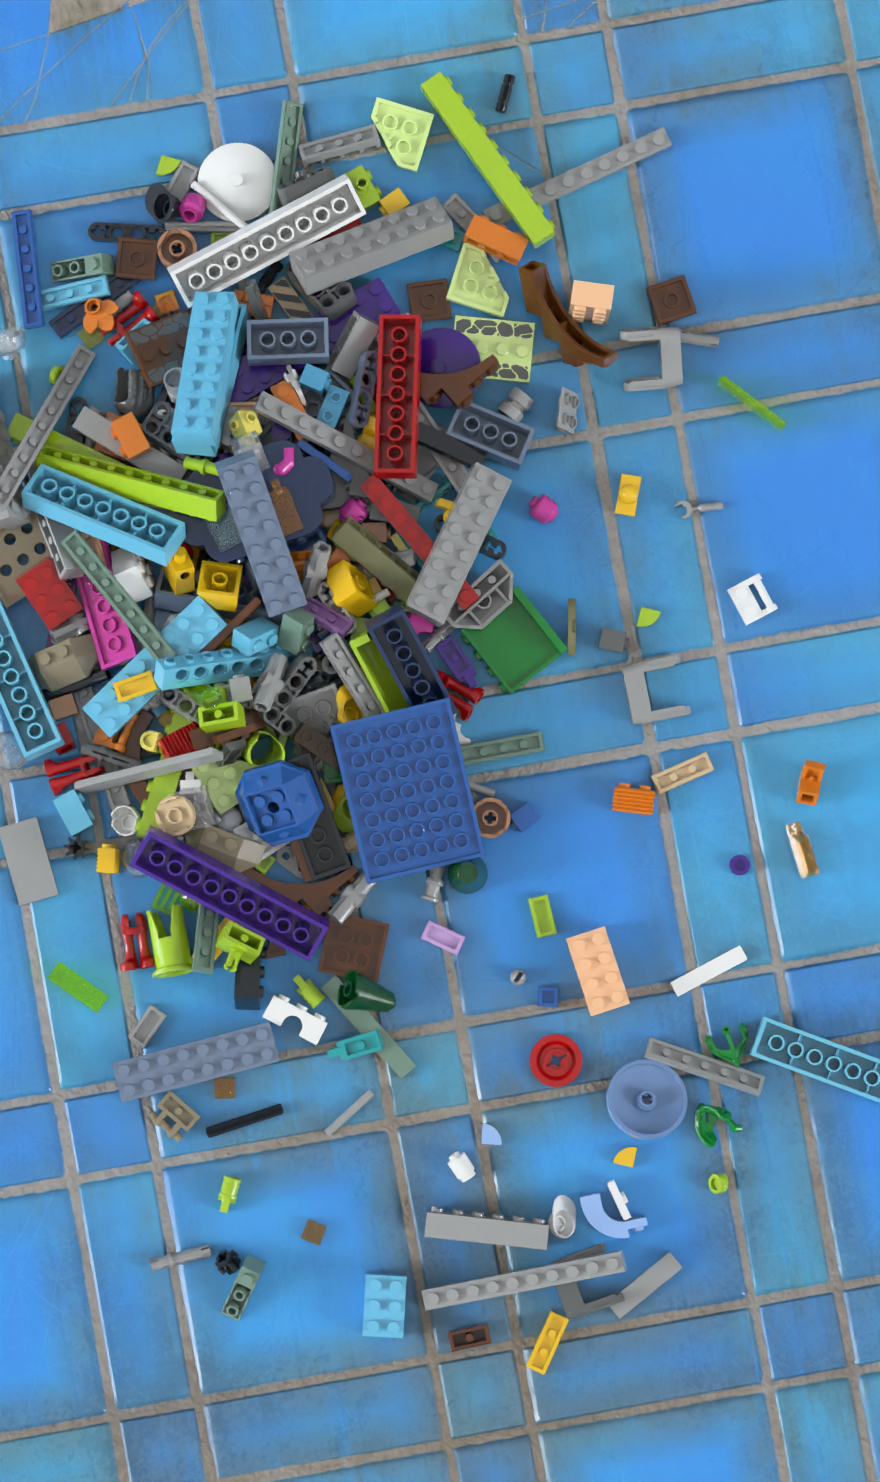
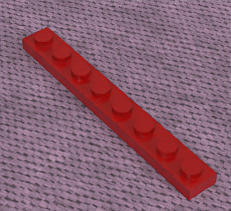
[359,474,479,610]

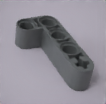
[285,262,357,320]
[143,401,213,462]
[258,653,317,735]

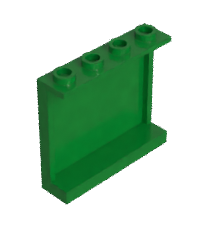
[460,586,568,695]

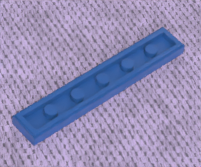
[11,209,45,330]

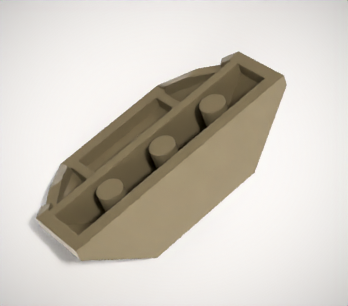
[28,634,98,692]
[184,817,267,873]

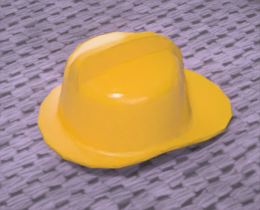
[336,685,364,723]

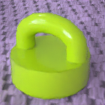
[49,365,65,385]
[708,1173,728,1194]

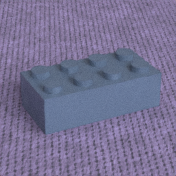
[247,317,330,366]
[446,403,535,471]

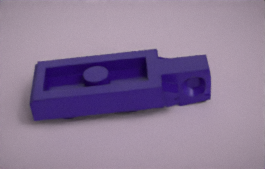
[435,635,478,689]

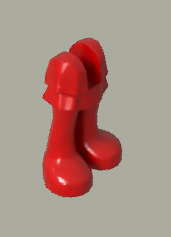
[100,290,160,346]
[436,669,485,722]
[44,752,105,797]
[120,912,156,971]

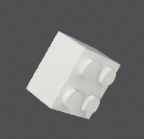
[111,548,154,603]

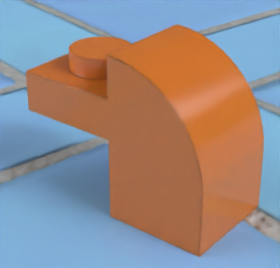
[796,760,825,806]

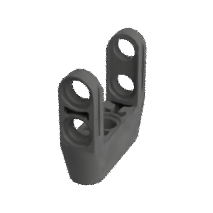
[277,166,336,207]
[549,1242,625,1320]

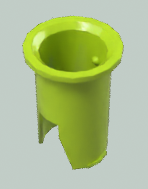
[232,726,285,767]
[146,905,192,978]

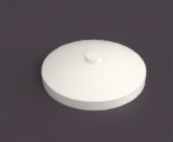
[198,143,274,222]

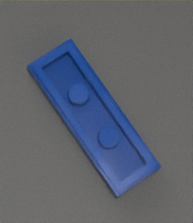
[297,440,352,482]

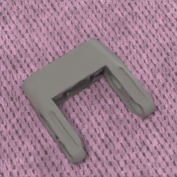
[620,326,683,391]
[622,655,691,725]

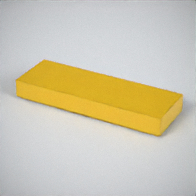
[526,1310,569,1375]

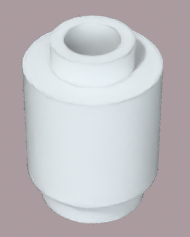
[448,1151,476,1182]

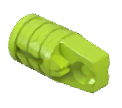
[293,974,326,1009]
[218,1175,242,1213]

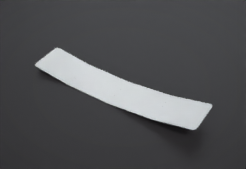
[671,946,747,996]

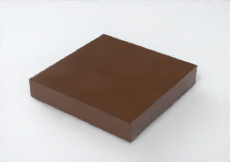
[115,237,158,281]
[646,275,697,326]
[407,278,452,323]

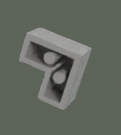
[210,674,254,710]

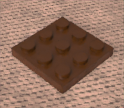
[318,916,390,983]

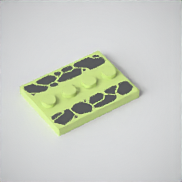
[454,315,535,384]

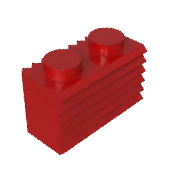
[156,721,203,759]

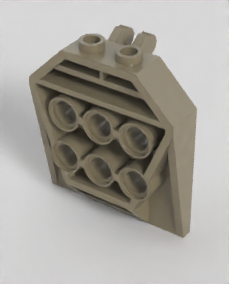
[0,511,54,608]

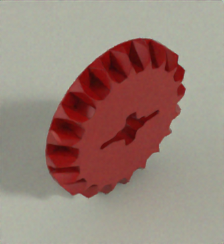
[530,1034,582,1087]

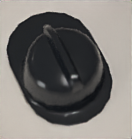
[145,184,181,224]

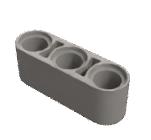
[160,688,204,728]

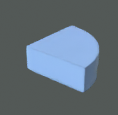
[481,1123,502,1145]

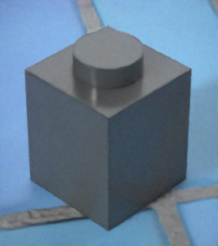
[598,627,629,654]

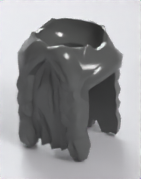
[114,367,155,417]

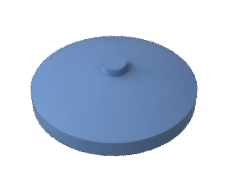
[606,1059,688,1140]

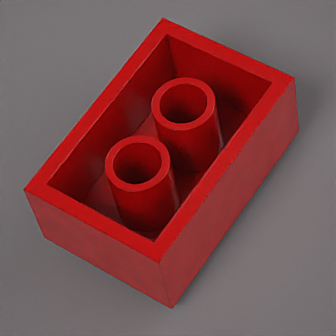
[15,556,83,631]

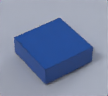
[537,986,559,1008]

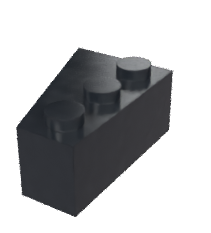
[234,947,266,1010]

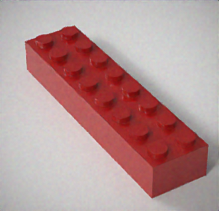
[374,315,422,479]

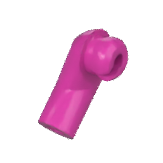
[273,448,294,476]

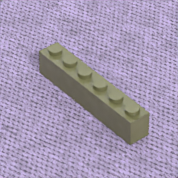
[331,515,419,602]

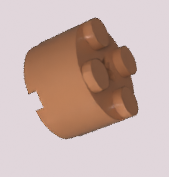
[157,229,198,268]
[474,798,511,839]

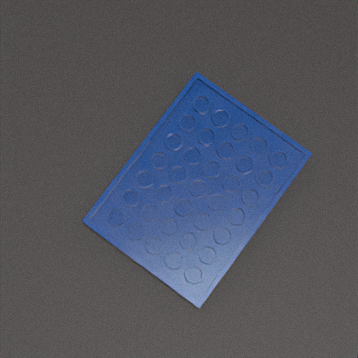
[330,697,486,884]

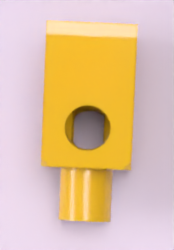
[162,546,195,596]

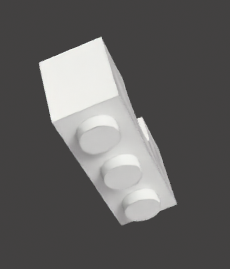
[263,994,328,1045]

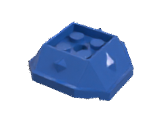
[235,760,324,846]

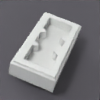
[606,1179,631,1220]

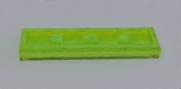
[717,375,786,432]

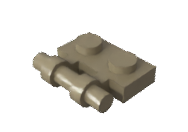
[148,1090,201,1142]

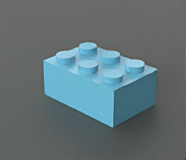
[362,1272,407,1338]

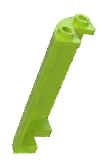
[349,629,409,712]

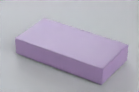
[421,920,465,955]

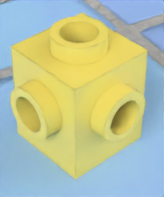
[228,409,262,443]

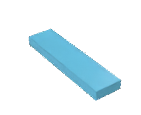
[41,275,111,311]

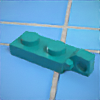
[327,1029,385,1060]

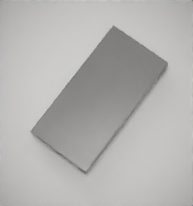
[0,817,59,906]

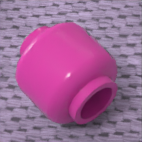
[179,193,207,223]
[528,494,559,524]
[339,497,368,524]

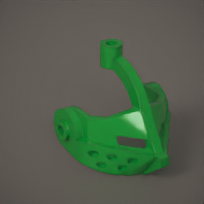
[705,1023,749,1068]
[694,1103,742,1147]

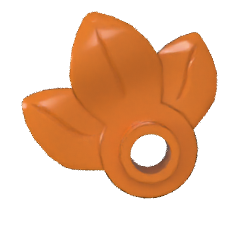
[83,298,119,334]

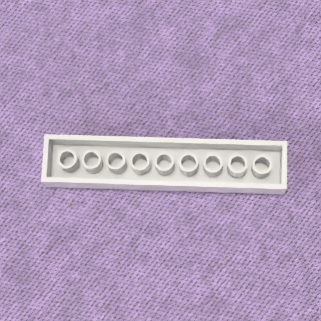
[167,174,366,308]

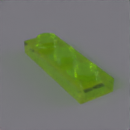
[183,684,224,709]
[48,961,109,1013]

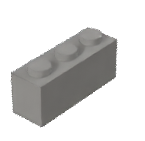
[325,311,379,379]

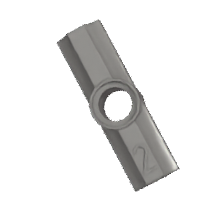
[301,541,331,598]
[49,612,91,644]
[252,653,289,713]
[328,871,377,925]

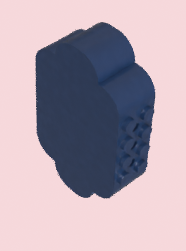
[174,440,335,565]

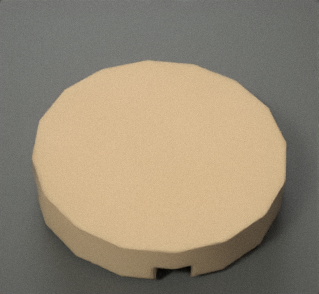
[155,795,196,836]

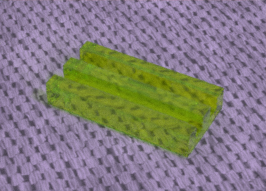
[151,883,180,915]

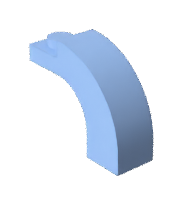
[579,1192,648,1238]

